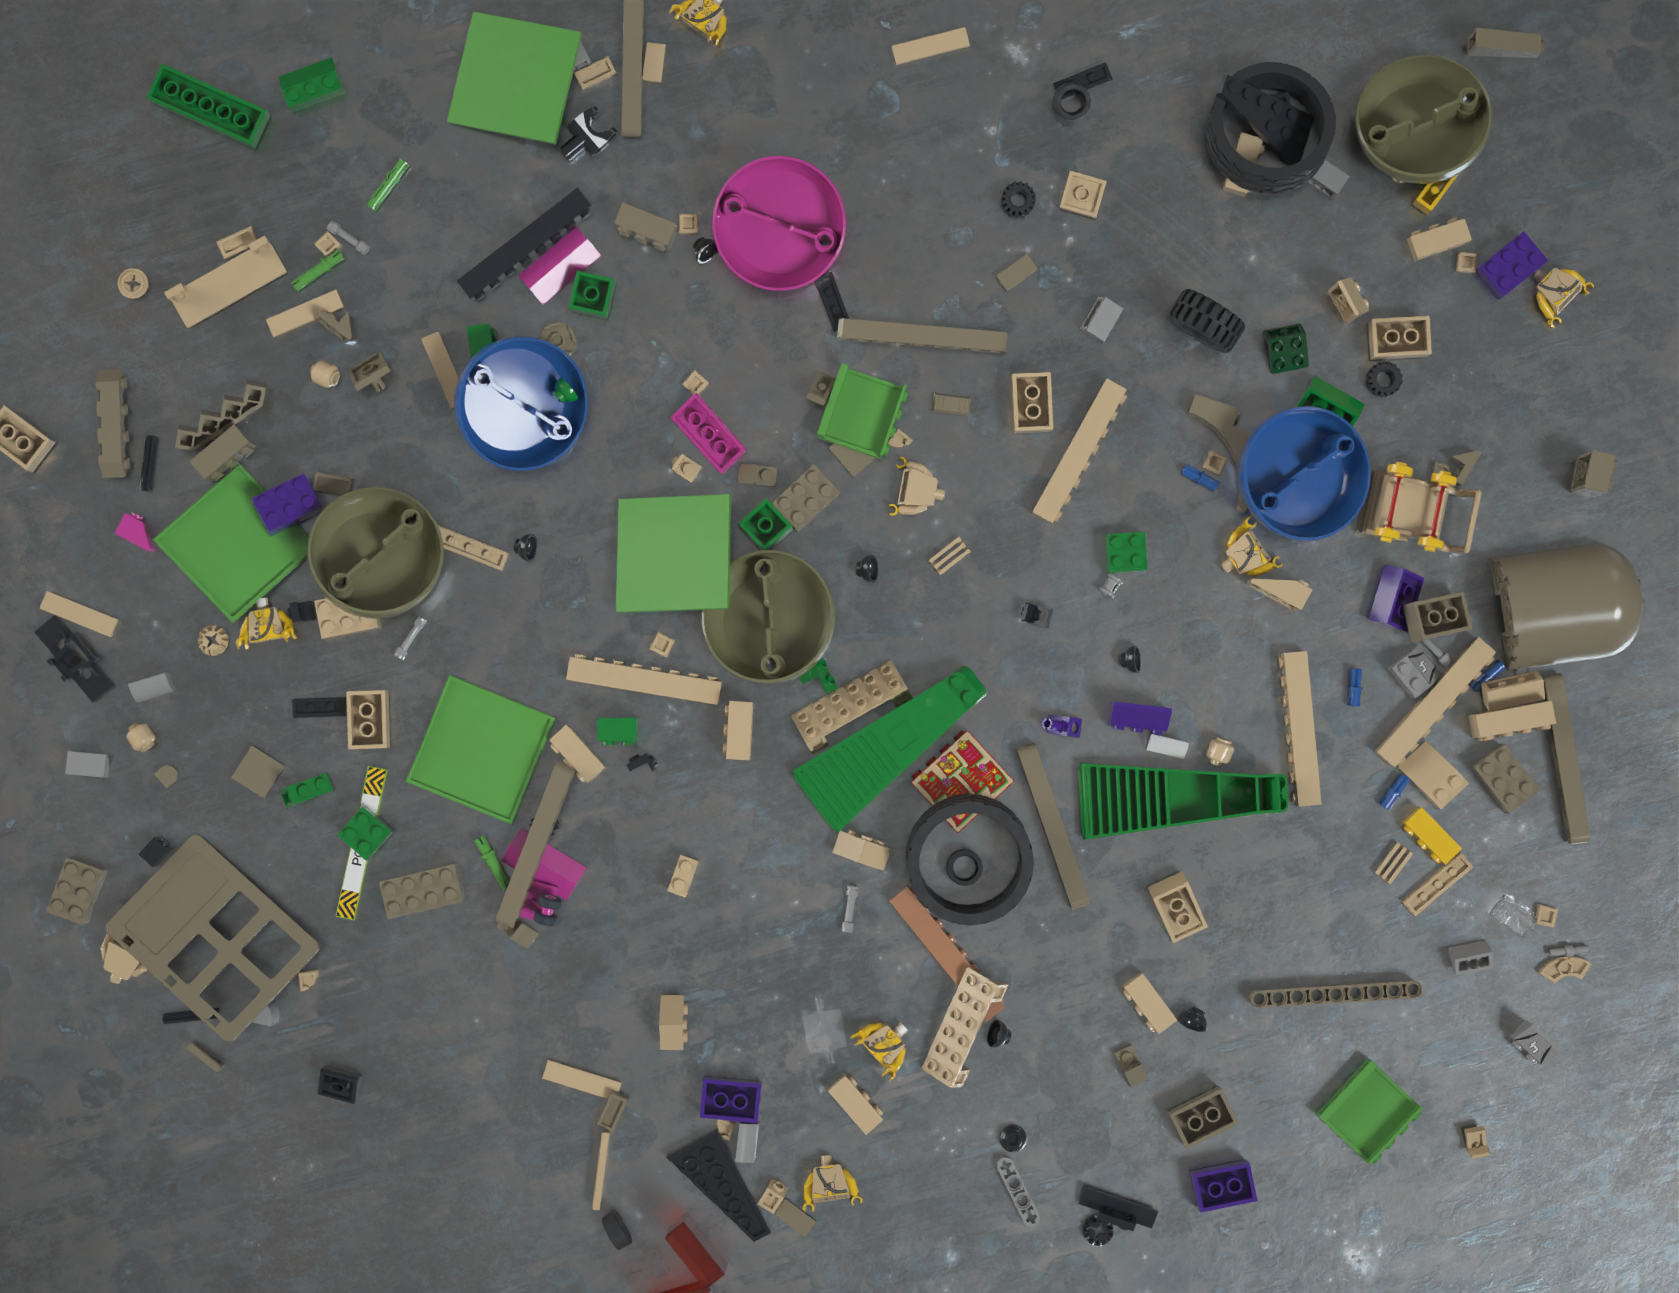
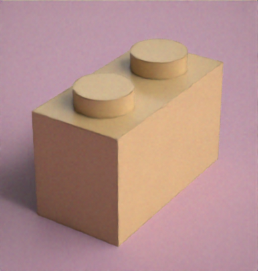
[667,854,700,898]

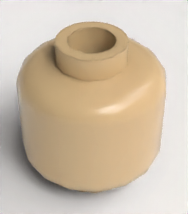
[310,360,340,388]
[126,723,156,752]
[1206,737,1234,767]

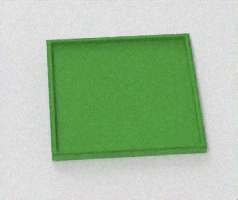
[447,11,582,145]
[153,463,310,624]
[616,494,731,613]
[405,675,556,825]

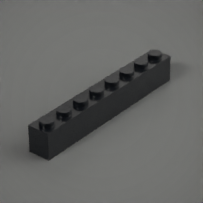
[457,187,593,301]

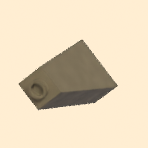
[1468,28,1544,58]

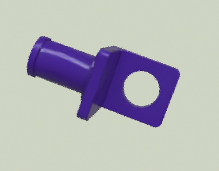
[1042,715,1082,738]

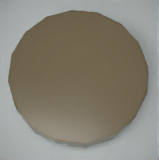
[539,322,577,356]

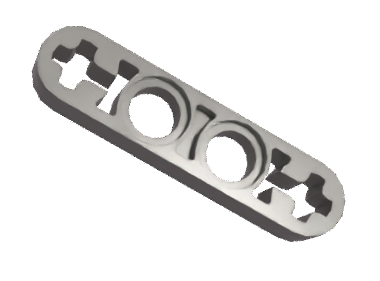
[997,1156,1040,1227]

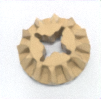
[118,268,149,299]
[197,625,229,656]

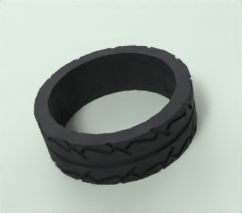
[1206,62,1336,194]
[906,794,1034,926]

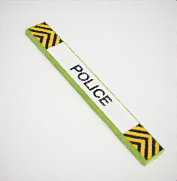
[336,766,388,920]

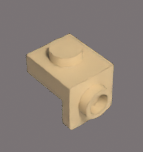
[1464,1125,1490,1159]

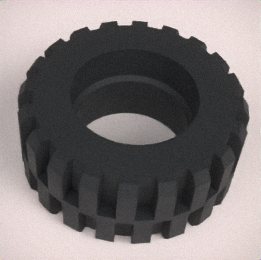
[1169,289,1245,353]

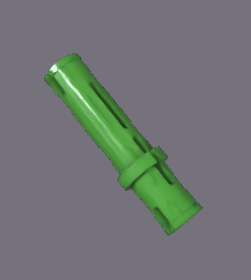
[366,158,409,211]
[291,249,345,292]
[474,835,510,891]

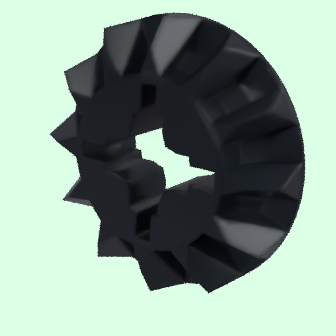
[1083,1215,1114,1246]

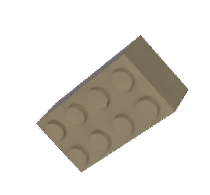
[379,863,466,919]

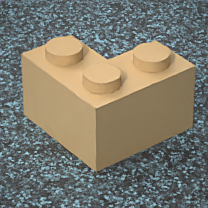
[832,830,891,871]
[659,995,688,1050]

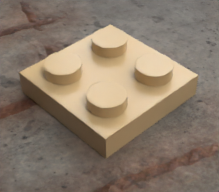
[1059,171,1107,219]

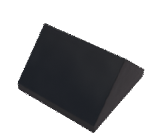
[318,1065,363,1104]

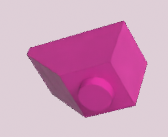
[115,512,154,552]

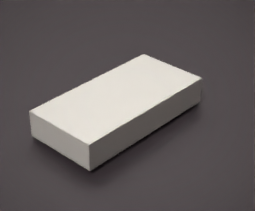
[1146,734,1189,759]

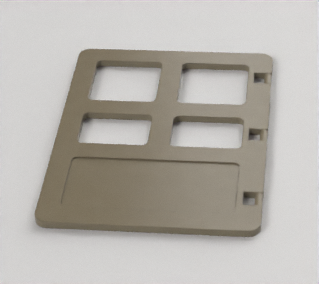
[105,835,319,1042]

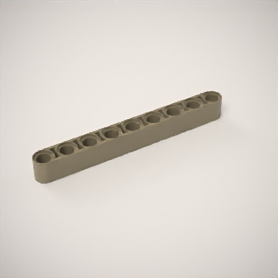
[621,0,644,137]
[837,319,1008,353]
[1541,673,1590,845]
[1016,742,1090,910]
[495,762,576,929]
[1248,980,1423,1008]

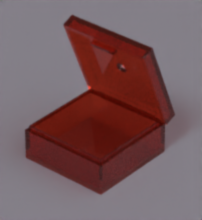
[658,1212,728,1293]

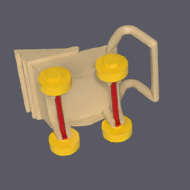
[1356,462,1482,553]

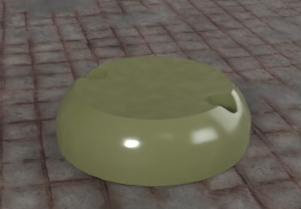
[1355,55,1492,184]
[308,487,444,619]
[702,550,836,684]

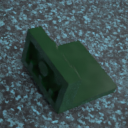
[1263,323,1309,374]

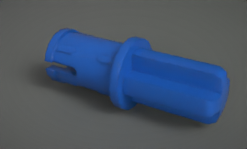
[1182,465,1220,492]
[1470,660,1506,692]
[1348,668,1363,707]
[1379,774,1410,810]

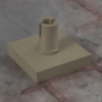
[348,351,390,392]

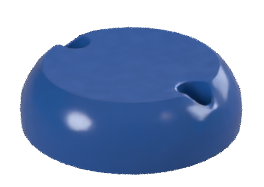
[454,336,588,471]
[1239,406,1371,541]

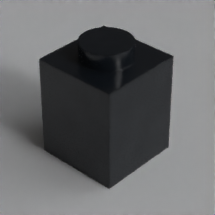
[138,837,172,867]

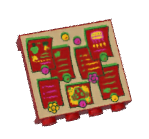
[911,730,1014,833]

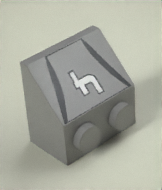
[1388,645,1442,699]
[1509,1020,1562,1065]

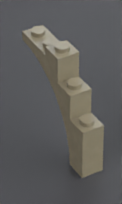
[1187,394,1252,513]

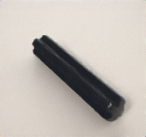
[139,435,157,492]
[162,1008,220,1024]

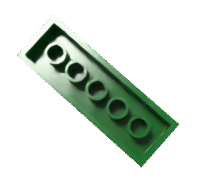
[146,64,271,149]

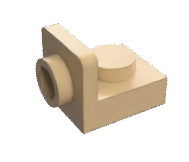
[671,454,702,483]
[757,1178,788,1214]

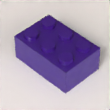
[1476,231,1548,300]
[252,474,322,537]
[700,1076,762,1123]
[1190,1160,1258,1213]

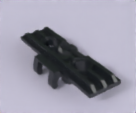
[34,615,114,703]

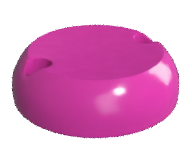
[713,156,846,291]

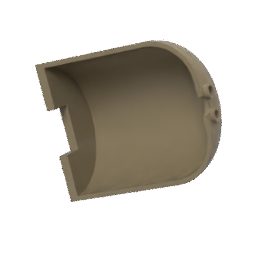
[1490,544,1644,671]

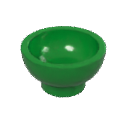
[552,377,578,404]

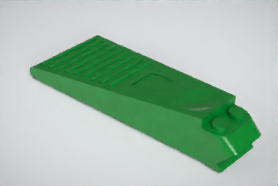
[791,666,987,833]
[1078,763,1289,840]

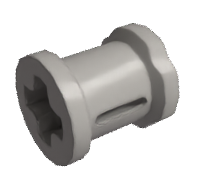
[1099,573,1124,598]

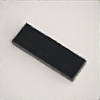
[1053,62,1113,101]
[815,271,849,332]
[292,697,347,718]

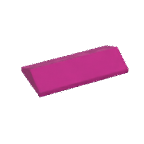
[518,227,601,305]
[670,392,747,474]
[501,828,587,901]

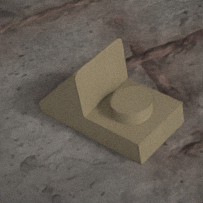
[315,310,352,344]
[806,371,836,406]
[1449,450,1482,487]
[738,464,777,487]
[496,918,539,949]
[1114,1044,1148,1088]

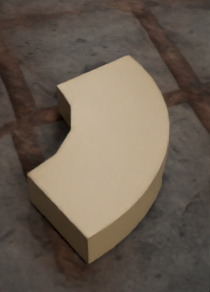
[1538,956,1592,984]

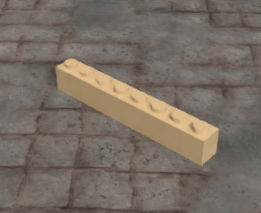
[1031,379,1127,524]
[1374,637,1496,767]
[1279,651,1322,807]
[566,654,722,705]

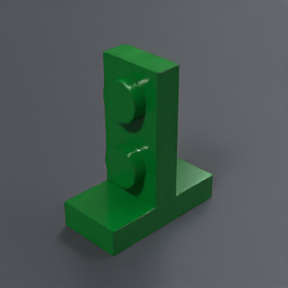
[280,772,333,809]

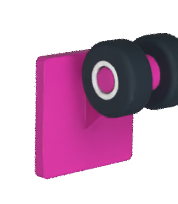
[519,880,562,926]

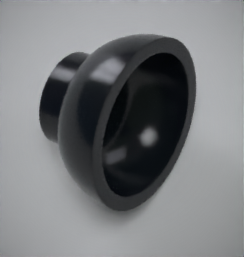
[693,237,718,264]
[514,534,537,562]
[856,555,878,583]
[1121,645,1141,673]
[1180,1008,1207,1032]
[987,1020,1011,1048]
[999,1124,1027,1152]

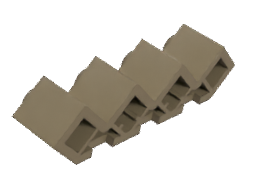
[96,369,130,478]
[175,380,266,451]

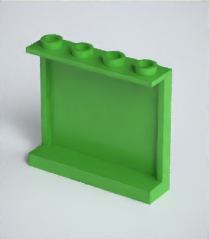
[816,363,909,460]
[1316,1058,1423,1165]

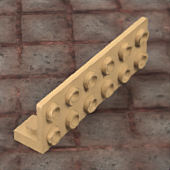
[164,235,287,328]
[791,660,913,755]
[922,967,1009,1088]

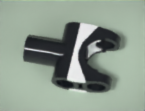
[559,106,618,162]

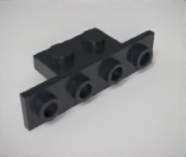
[1079,1186,1158,1231]

